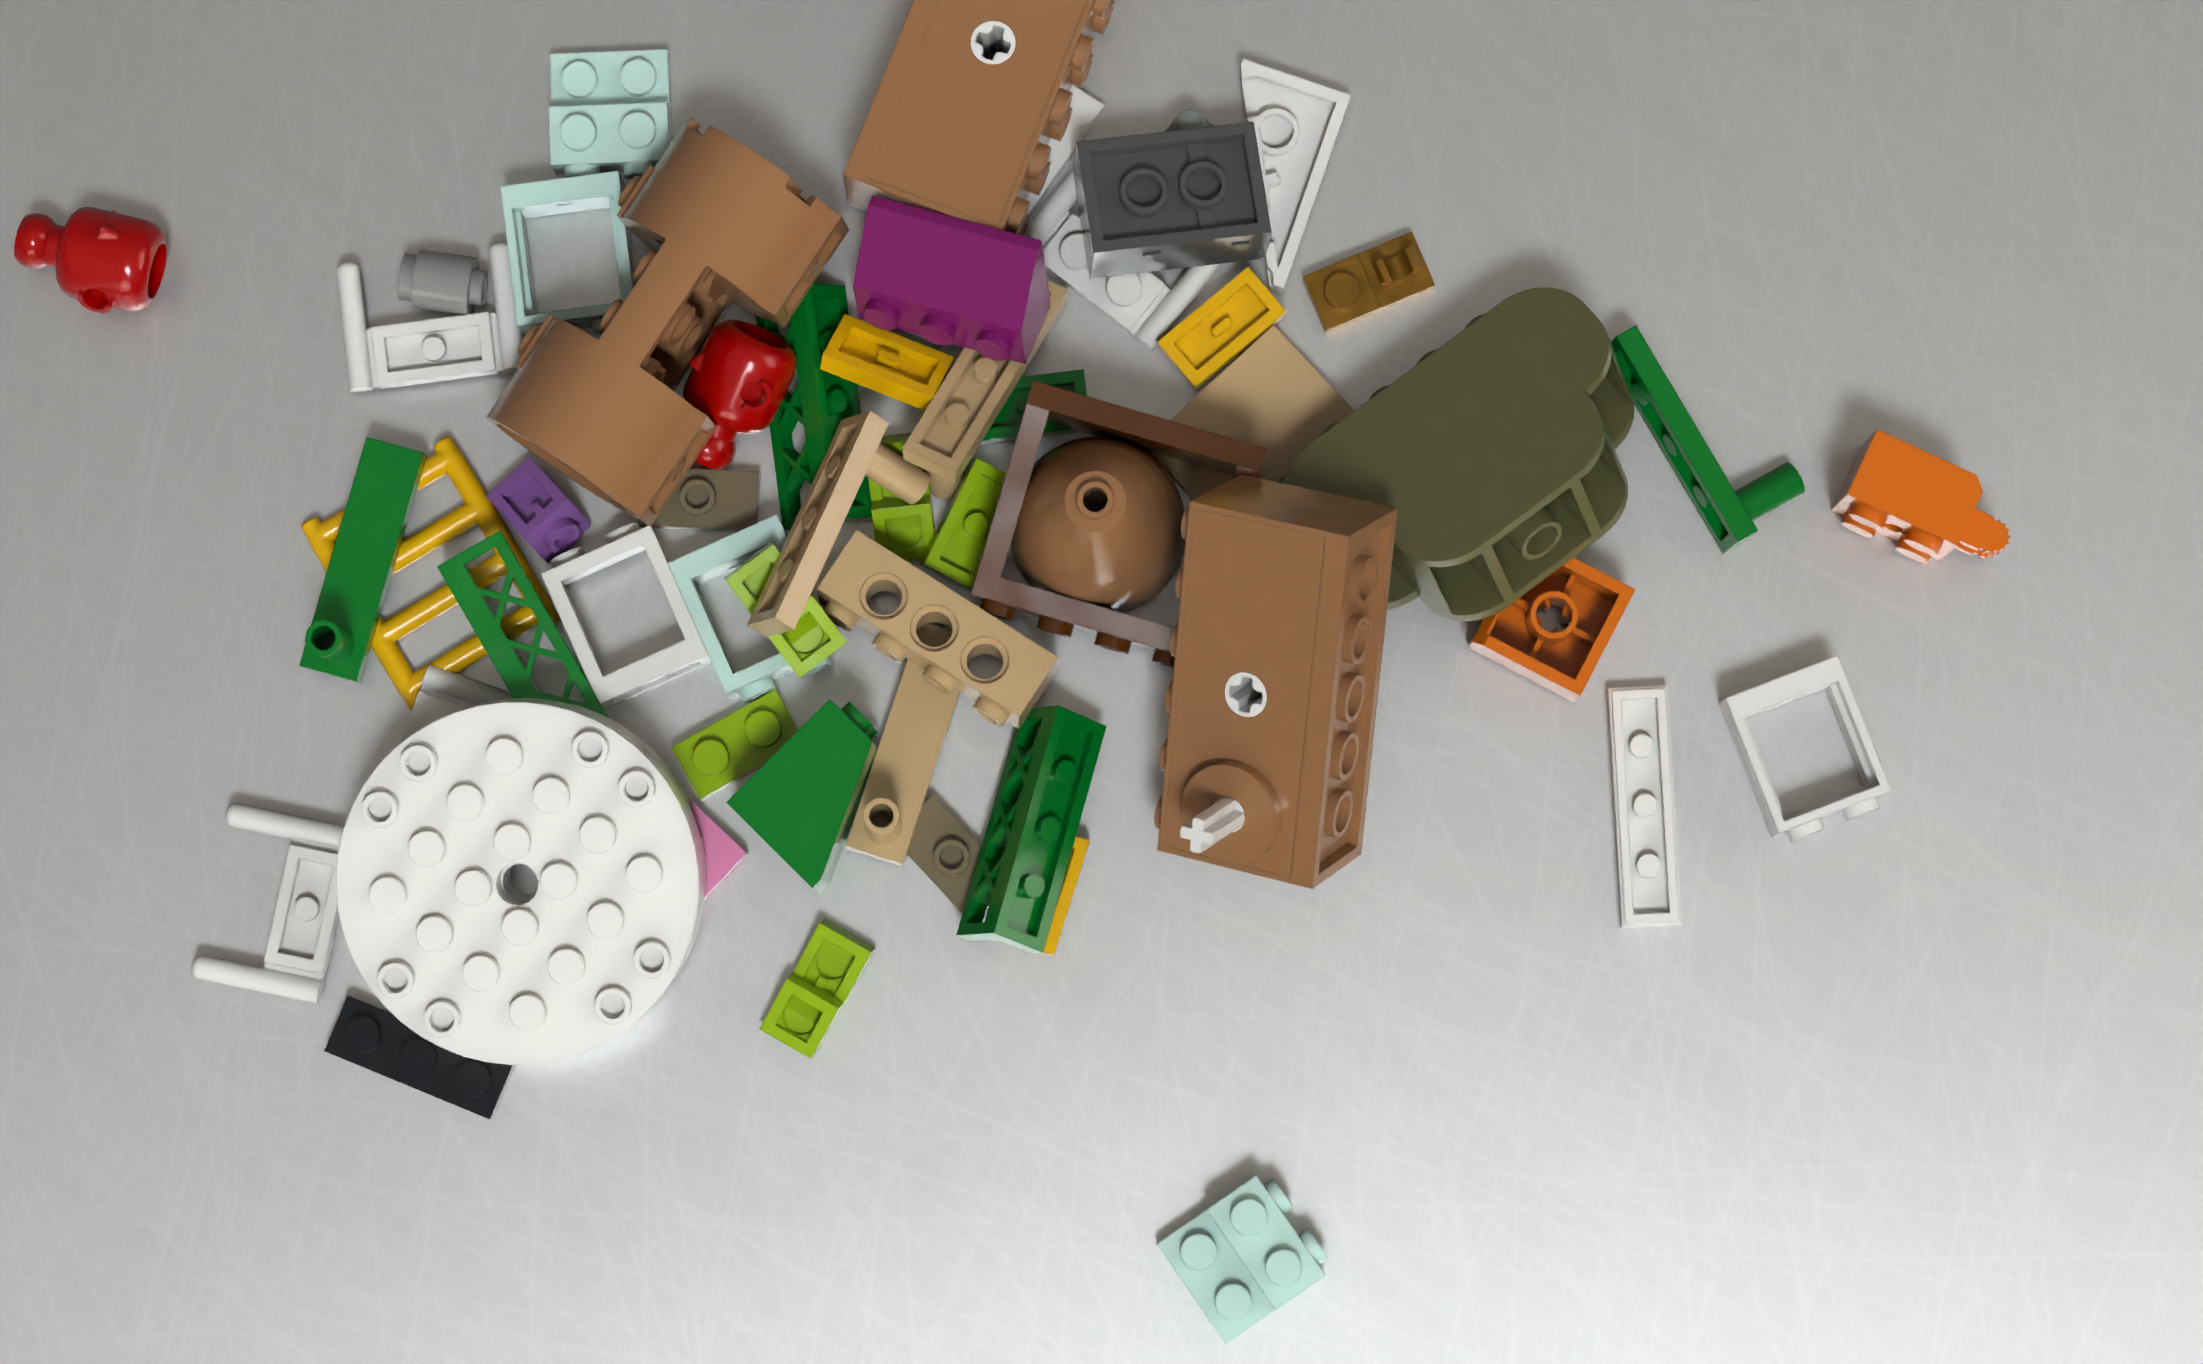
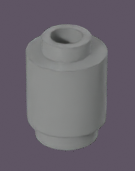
[398,249,488,315]

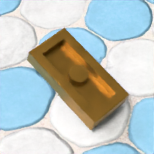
[1302,231,1435,334]

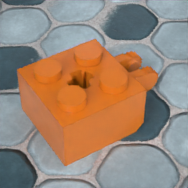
[1831,429,2011,563]
[1468,558,1636,703]

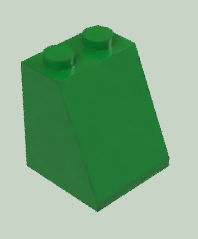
[726,699,878,895]

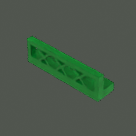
[756,283,872,531]
[437,530,609,718]
[956,705,1107,954]

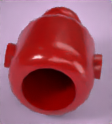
[14,207,167,313]
[683,319,797,470]

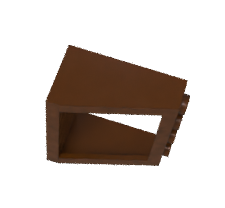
[970,381,1267,668]

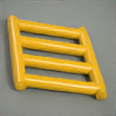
[301,436,561,710]

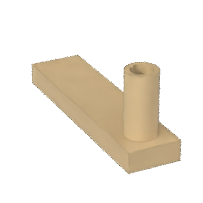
[902,280,1068,499]
[747,411,931,637]
[846,624,971,867]

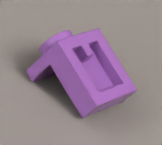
[486,456,591,563]

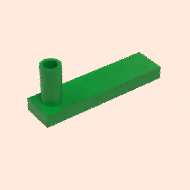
[1611,325,1805,554]
[299,437,427,683]

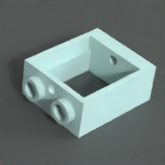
[500,171,637,336]
[668,514,839,703]

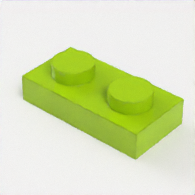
[920,458,1006,591]
[671,689,798,801]

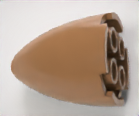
[1010,436,1186,613]

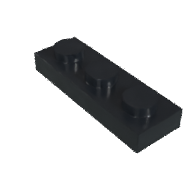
[324,996,516,1120]

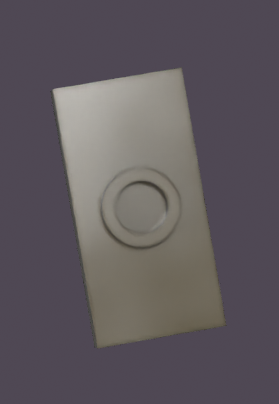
[637,468,761,532]
[907,794,990,913]

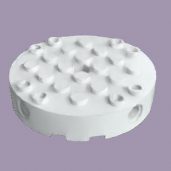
[336,698,707,1065]

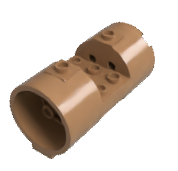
[486,118,849,527]

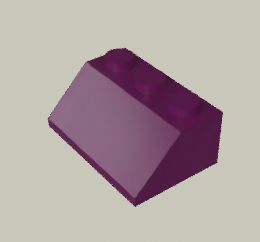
[853,195,1050,364]

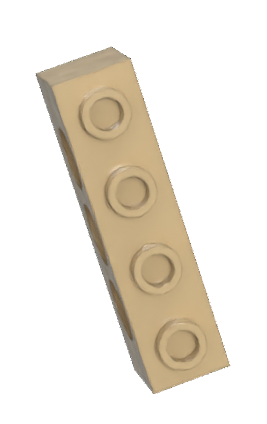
[817,530,1059,729]

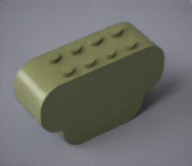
[1284,287,1634,621]

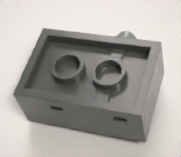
[1073,109,1272,279]

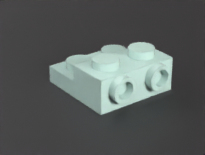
[549,49,672,180]
[1157,1175,1328,1344]

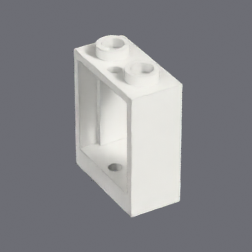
[541,522,711,710]
[1719,655,1891,842]

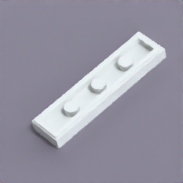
[1607,685,1682,928]

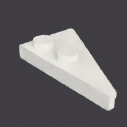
[1240,59,1351,292]

